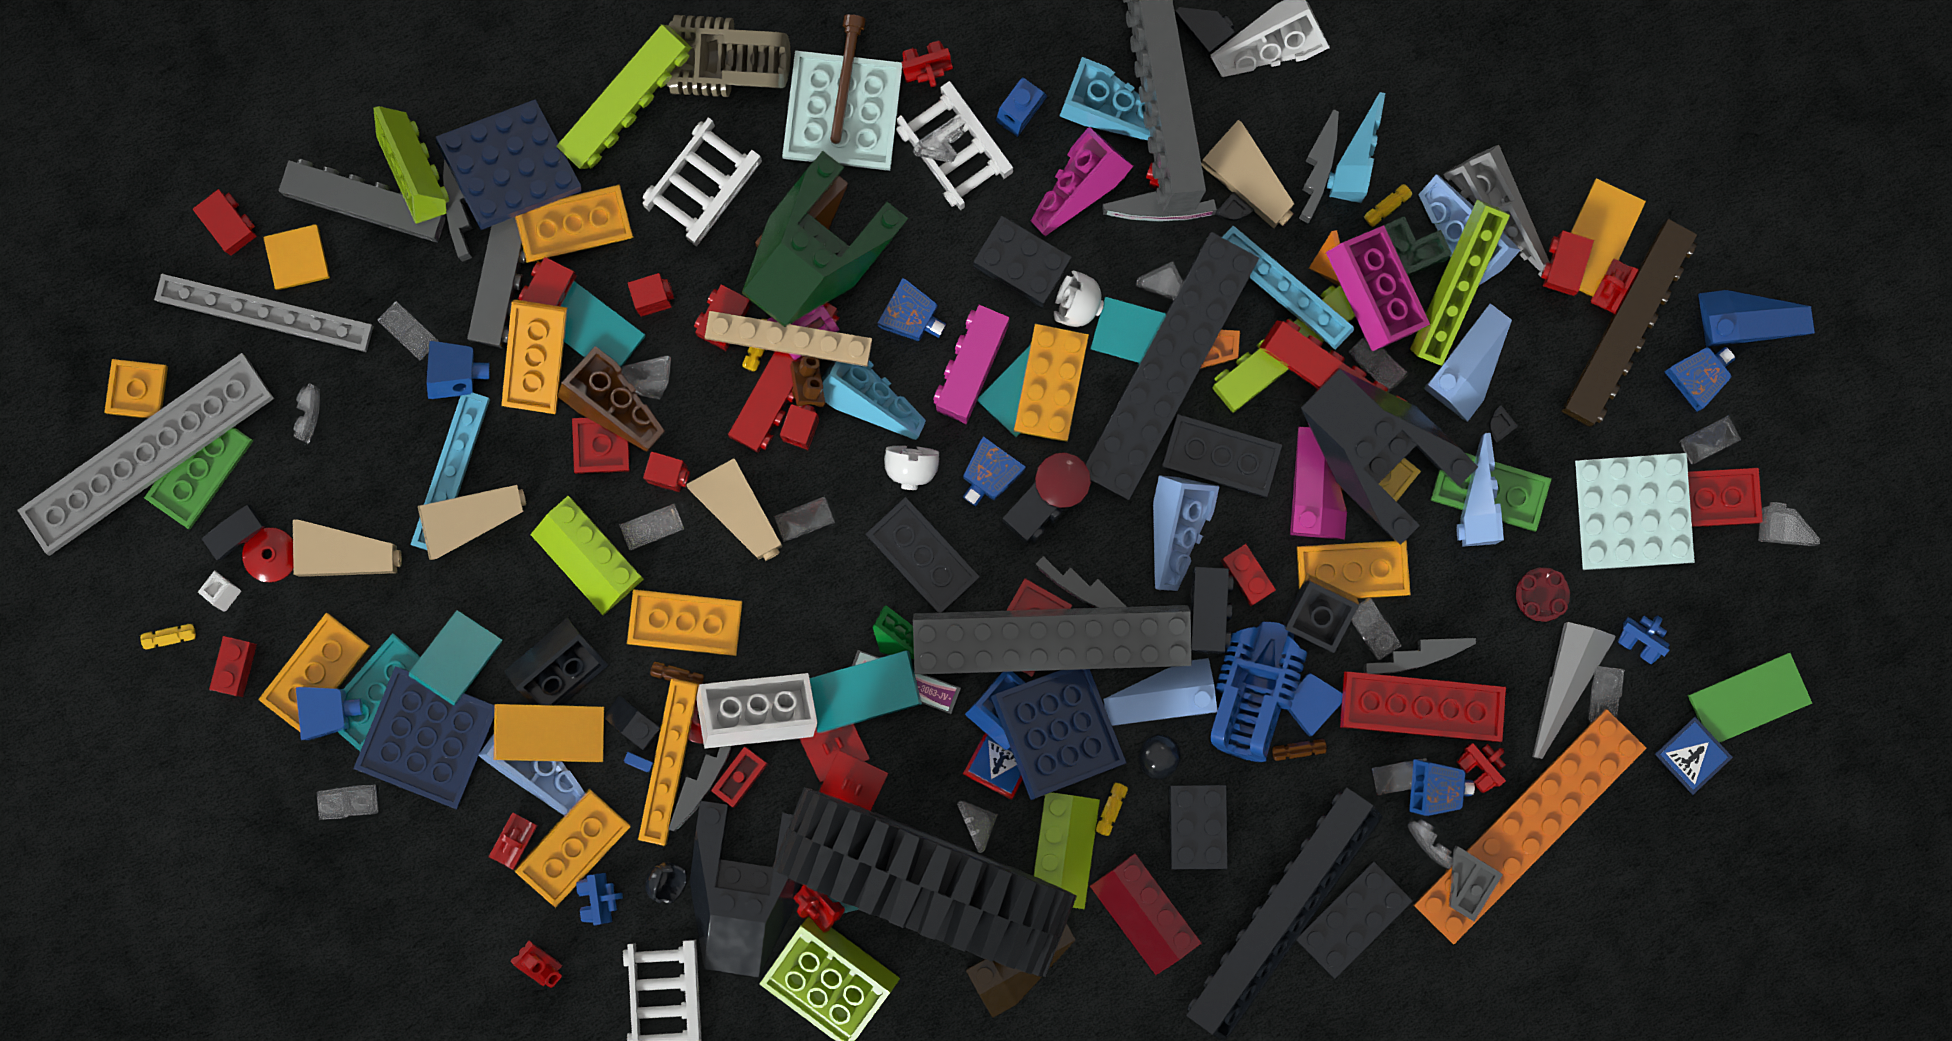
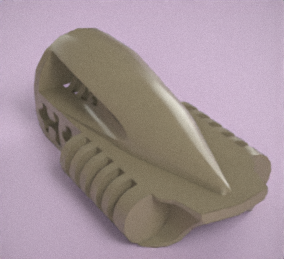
[667,15,791,97]

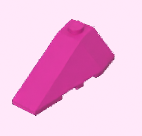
[1031,127,1133,236]

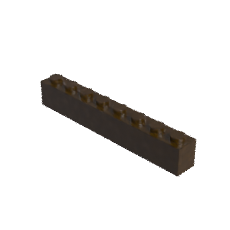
[1561,219,1697,427]

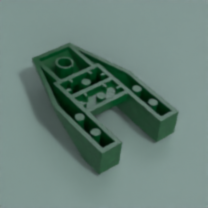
[742,151,908,327]

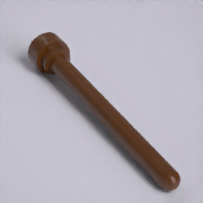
[830,15,866,144]

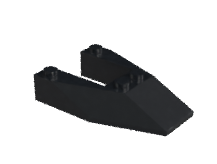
[1300,368,1478,545]
[690,801,801,977]

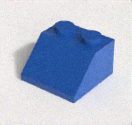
[965,671,1025,750]

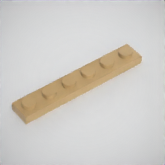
[705,311,872,367]

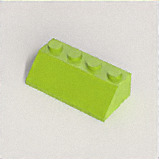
[374,106,449,224]
[530,496,644,615]
[1034,793,1100,909]

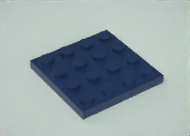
[436,99,581,230]
[353,666,495,809]
[991,669,1126,800]

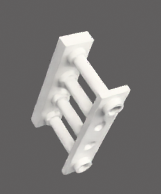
[896,81,1013,210]
[643,118,762,247]
[623,940,701,1041]

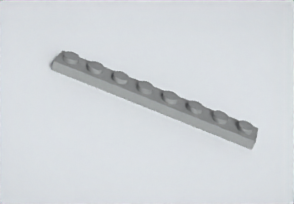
[154,274,373,352]

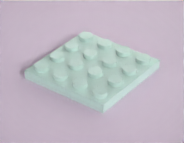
[782,51,902,171]
[1575,453,1694,570]

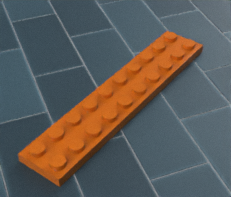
[1414,709,1646,944]

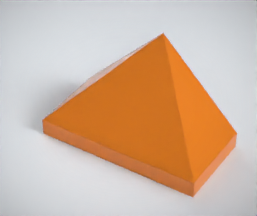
[1309,230,1341,287]

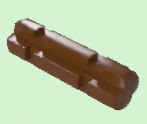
[650,662,704,684]
[1272,739,1327,761]

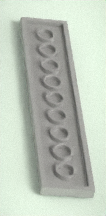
[18,353,274,555]

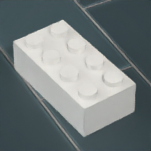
[696,673,817,748]

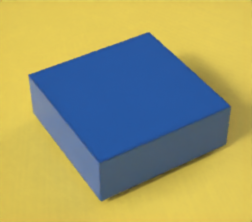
[624,752,654,773]

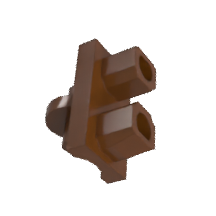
[790,356,825,407]

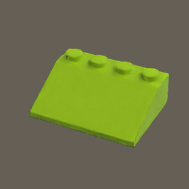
[760,916,900,1041]

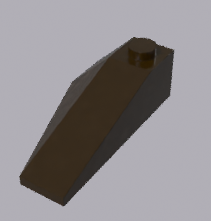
[966,923,1076,1018]

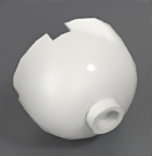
[1054,270,1104,327]
[884,446,939,490]

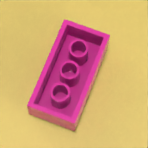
[1326,226,1430,351]
[933,305,1009,424]

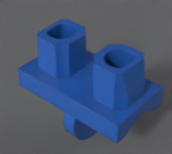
[1618,615,1669,664]
[576,873,623,925]

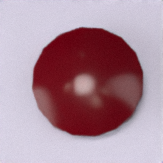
[1035,453,1091,508]
[1516,567,1570,622]

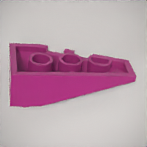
[1290,427,1347,540]

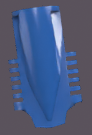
[1211,622,1307,762]

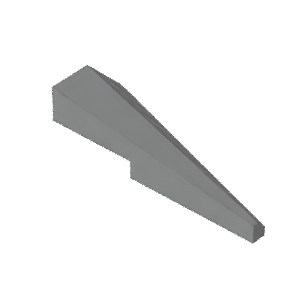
[1444,145,1550,277]
[1532,622,1615,759]

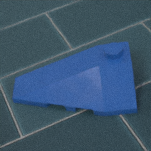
[1698,290,1815,347]

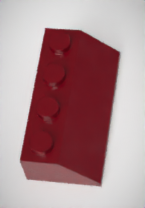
[1090,854,1202,975]

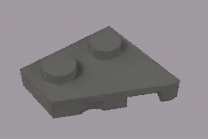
[1449,846,1503,921]

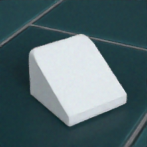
[198,571,241,611]

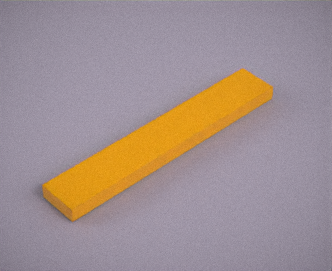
[638,678,699,846]

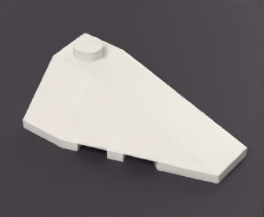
[1211,0,1330,77]

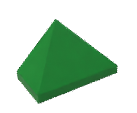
[873,606,914,659]

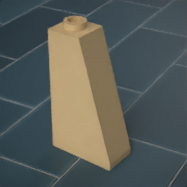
[1201,120,1294,228]
[686,459,783,561]
[418,485,526,560]
[293,520,402,577]

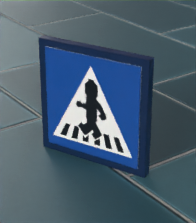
[1655,717,1733,795]

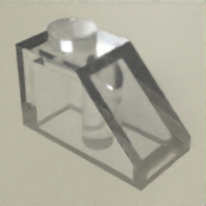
[1759,502,1820,546]

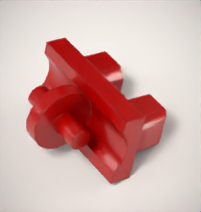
[901,41,953,87]
[1591,259,1639,314]
[1456,743,1506,793]
[489,813,538,870]
[793,885,845,933]
[511,941,562,988]

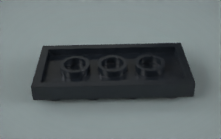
[1162,414,1282,498]
[866,497,980,613]
[1296,861,1412,979]

